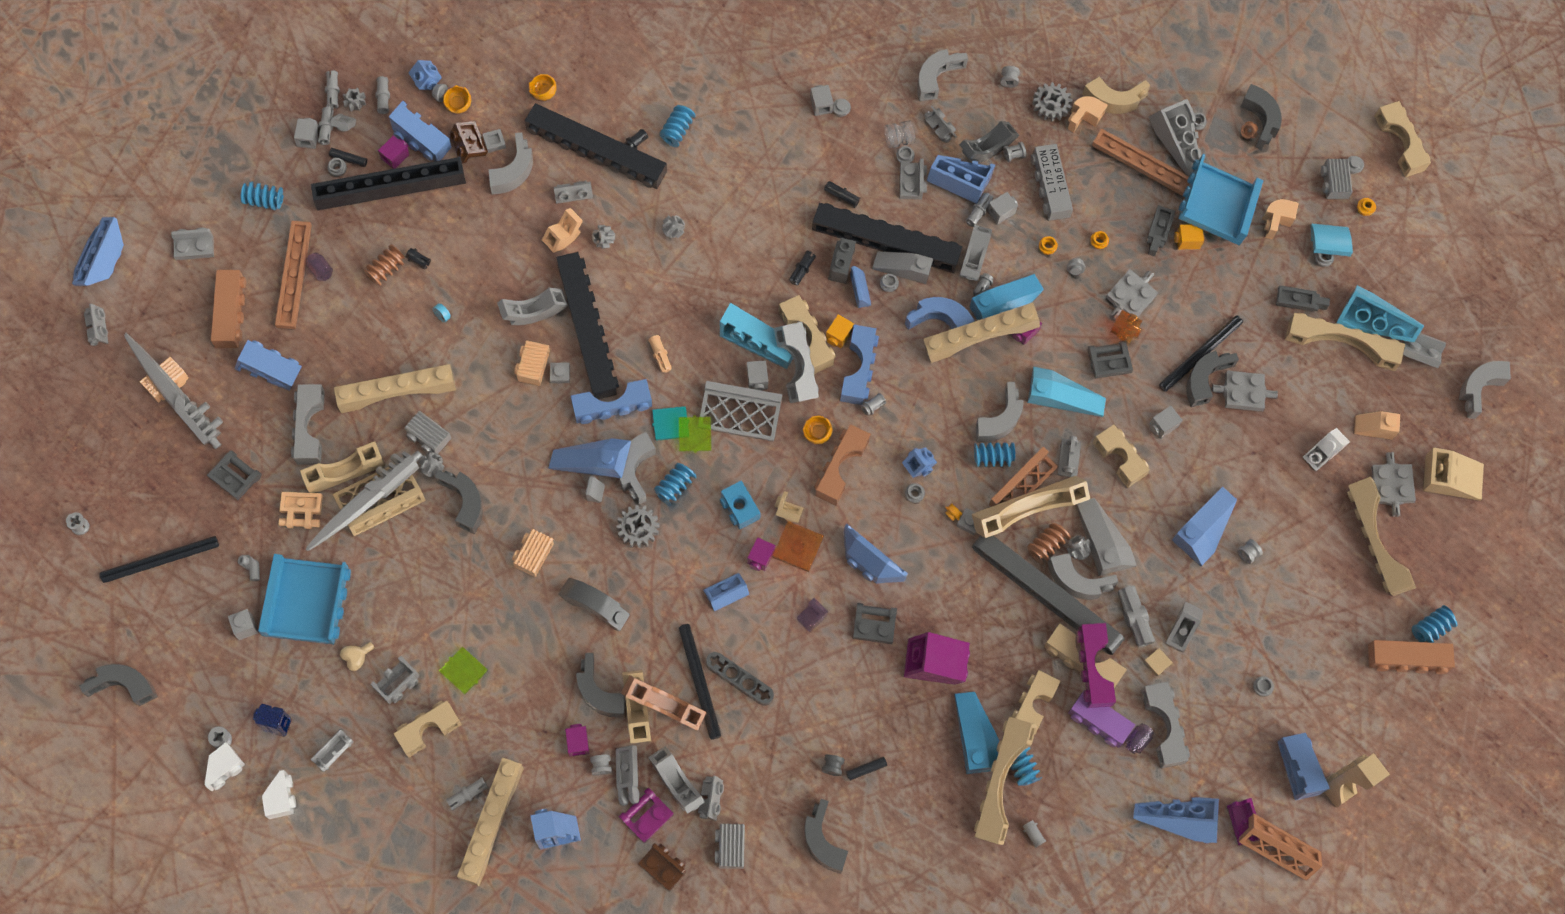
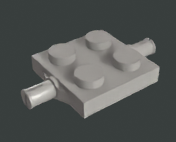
[1105,269,1158,321]
[1212,371,1278,412]
[1371,452,1416,517]

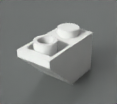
[1303,428,1350,471]
[204,742,245,791]
[262,770,296,819]

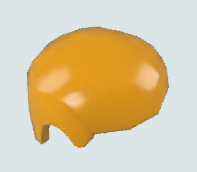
[529,74,557,101]
[443,85,472,114]
[803,416,832,445]

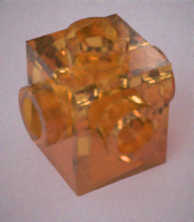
[1110,310,1142,343]

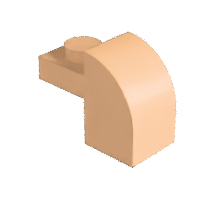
[1068,96,1108,133]
[1262,199,1299,239]
[542,208,583,253]

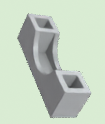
[773,322,819,403]
[291,384,325,465]
[1141,682,1190,769]

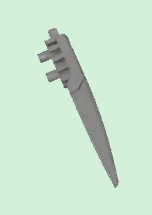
[124,333,223,450]
[306,450,423,551]

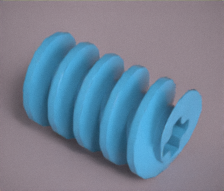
[660,105,696,148]
[241,182,284,210]
[974,442,1016,467]
[654,463,697,506]
[1412,605,1458,643]
[1011,747,1042,786]

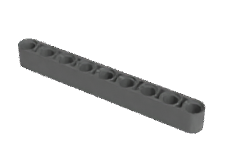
[972,535,1124,655]

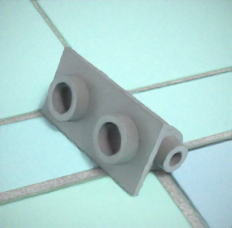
[924,106,957,143]
[554,180,593,204]
[84,303,108,346]
[1057,436,1081,477]
[310,729,353,772]
[698,776,724,821]

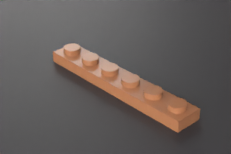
[1092,129,1189,196]
[275,221,312,329]

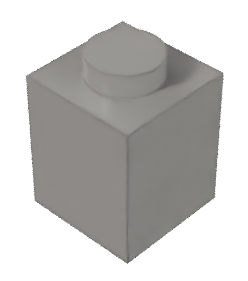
[810,85,834,116]
[294,118,320,149]
[987,192,1018,225]
[747,360,768,391]
[1149,406,1183,439]
[228,609,258,640]

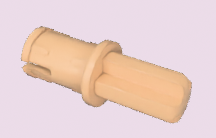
[648,335,671,373]

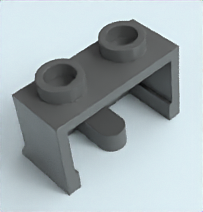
[828,238,856,284]

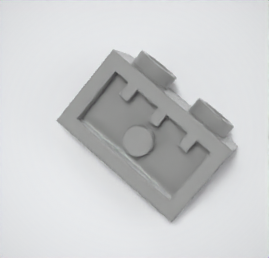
[900,158,927,200]
[171,227,214,260]
[1403,333,1446,368]

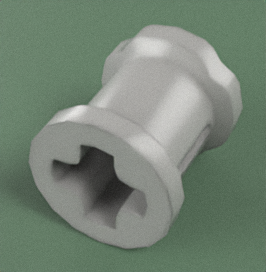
[1003,142,1026,162]
[66,512,90,535]

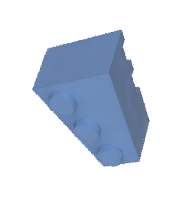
[389,101,452,161]
[927,155,996,204]
[235,340,302,391]
[1277,733,1330,800]
[530,809,581,850]

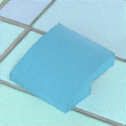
[1311,223,1353,257]

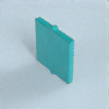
[652,406,690,441]

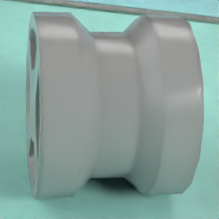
[1001,66,1020,88]
[1237,539,1263,564]
[208,727,232,749]
[590,755,612,775]

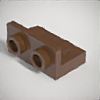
[450,121,488,164]
[638,843,686,892]

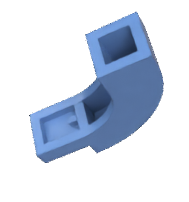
[905,297,975,330]

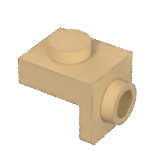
[775,491,804,523]

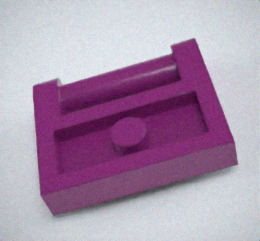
[618,787,674,844]

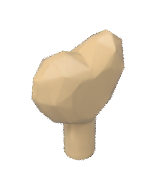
[340,642,375,671]

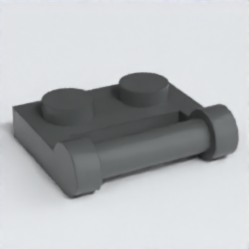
[1087,341,1133,379]
[207,450,262,500]
[853,603,897,644]

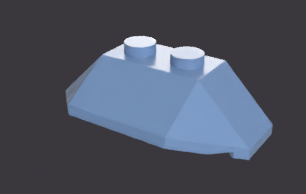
[72,217,124,286]
[843,524,908,584]

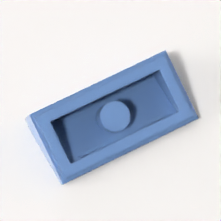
[850,266,871,308]
[703,573,749,611]

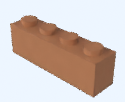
[211,270,246,348]
[1368,640,1455,674]

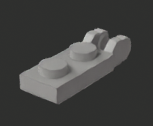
[616,745,640,806]

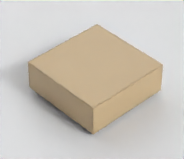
[1144,648,1173,676]

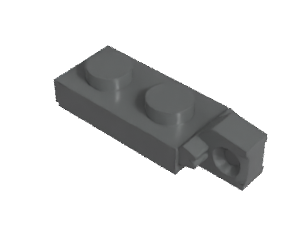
[1147,205,1176,256]
[1276,286,1330,311]

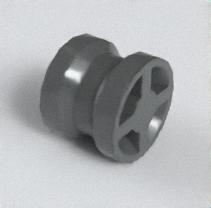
[822,754,845,776]

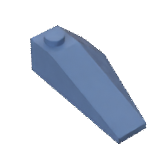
[1133,797,1219,843]

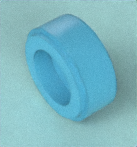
[432,303,451,323]

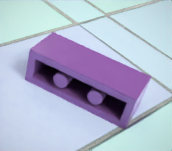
[1068,691,1135,748]

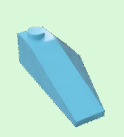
[1336,285,1424,342]
[1027,367,1106,417]

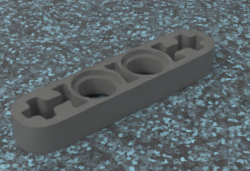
[706,652,774,706]

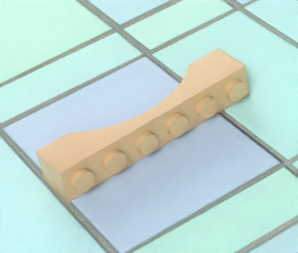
[924,302,1040,363]
[1285,313,1405,371]
[334,364,456,413]
[972,476,1090,538]
[1347,477,1416,596]
[974,717,1037,845]
[1324,753,1390,807]
[457,758,524,887]

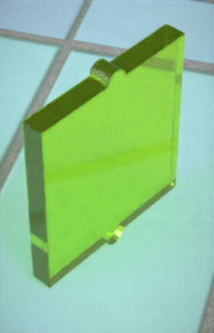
[679,415,711,453]
[439,647,488,694]

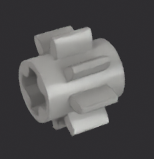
[343,88,366,112]
[662,215,685,238]
[592,225,615,248]
[419,452,445,477]
[1067,535,1092,560]

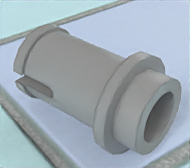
[973,273,994,296]
[861,393,886,416]
[1023,820,1046,848]

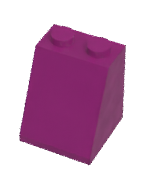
[904,632,970,685]

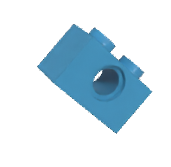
[719,480,761,530]

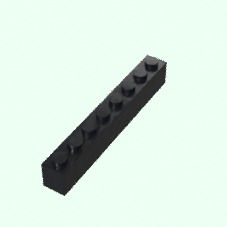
[525,103,667,189]
[311,157,466,211]
[812,203,963,273]
[556,252,619,400]

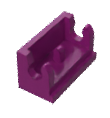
[1227,798,1260,846]

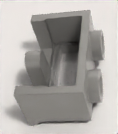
[371,656,419,705]

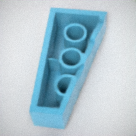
[720,303,793,369]

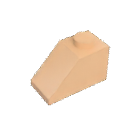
[1354,411,1400,440]

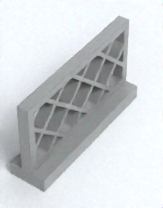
[698,381,782,442]

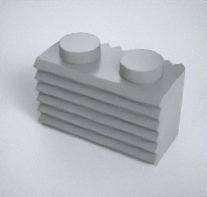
[1320,159,1353,199]
[405,411,451,454]
[715,824,745,869]

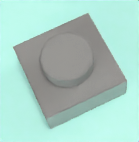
[330,113,356,131]
[483,129,506,153]
[550,363,570,383]
[957,508,976,535]

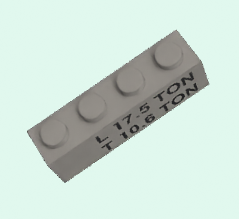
[1031,144,1073,221]

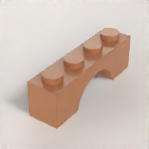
[814,424,871,506]
[621,675,706,731]

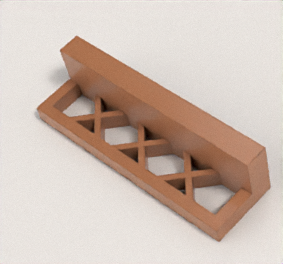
[989,447,1058,507]
[1239,813,1322,881]

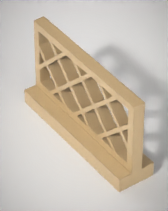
[333,467,426,536]

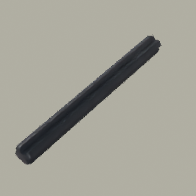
[1159,315,1243,392]
[100,536,219,583]
[679,624,721,740]

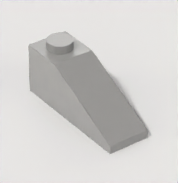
[872,251,933,284]

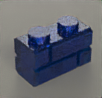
[253,703,292,737]

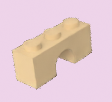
[1093,425,1149,488]
[1011,670,1060,734]
[393,701,462,758]

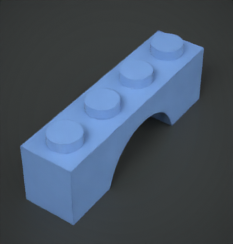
[840,325,879,405]
[571,379,652,424]

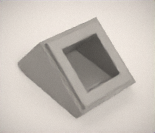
[585,476,605,503]

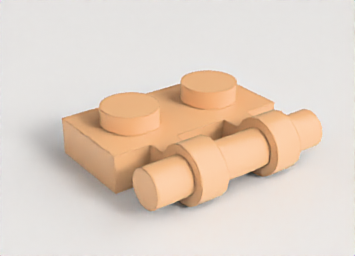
[279,492,323,529]

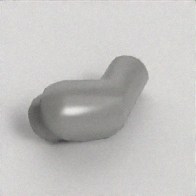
[238,555,260,581]

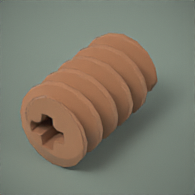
[363,244,405,286]
[1027,523,1071,565]

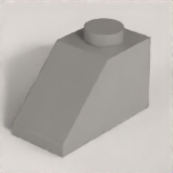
[1166,602,1204,652]

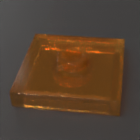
[772,521,824,572]

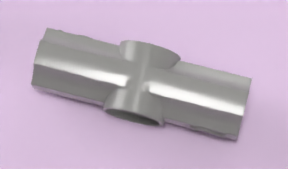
[1118,586,1155,647]

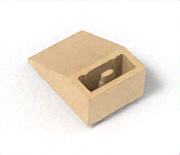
[1423,448,1484,501]

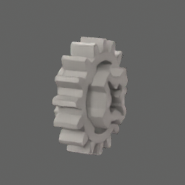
[1032,82,1073,122]
[617,505,660,548]

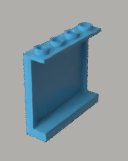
[1178,154,1264,246]
[258,554,351,645]

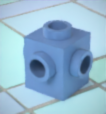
[409,60,442,90]
[902,448,937,478]

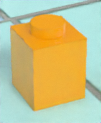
[1174,224,1204,250]
[826,314,854,348]

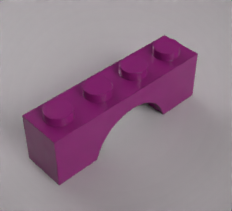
[1076,623,1116,708]

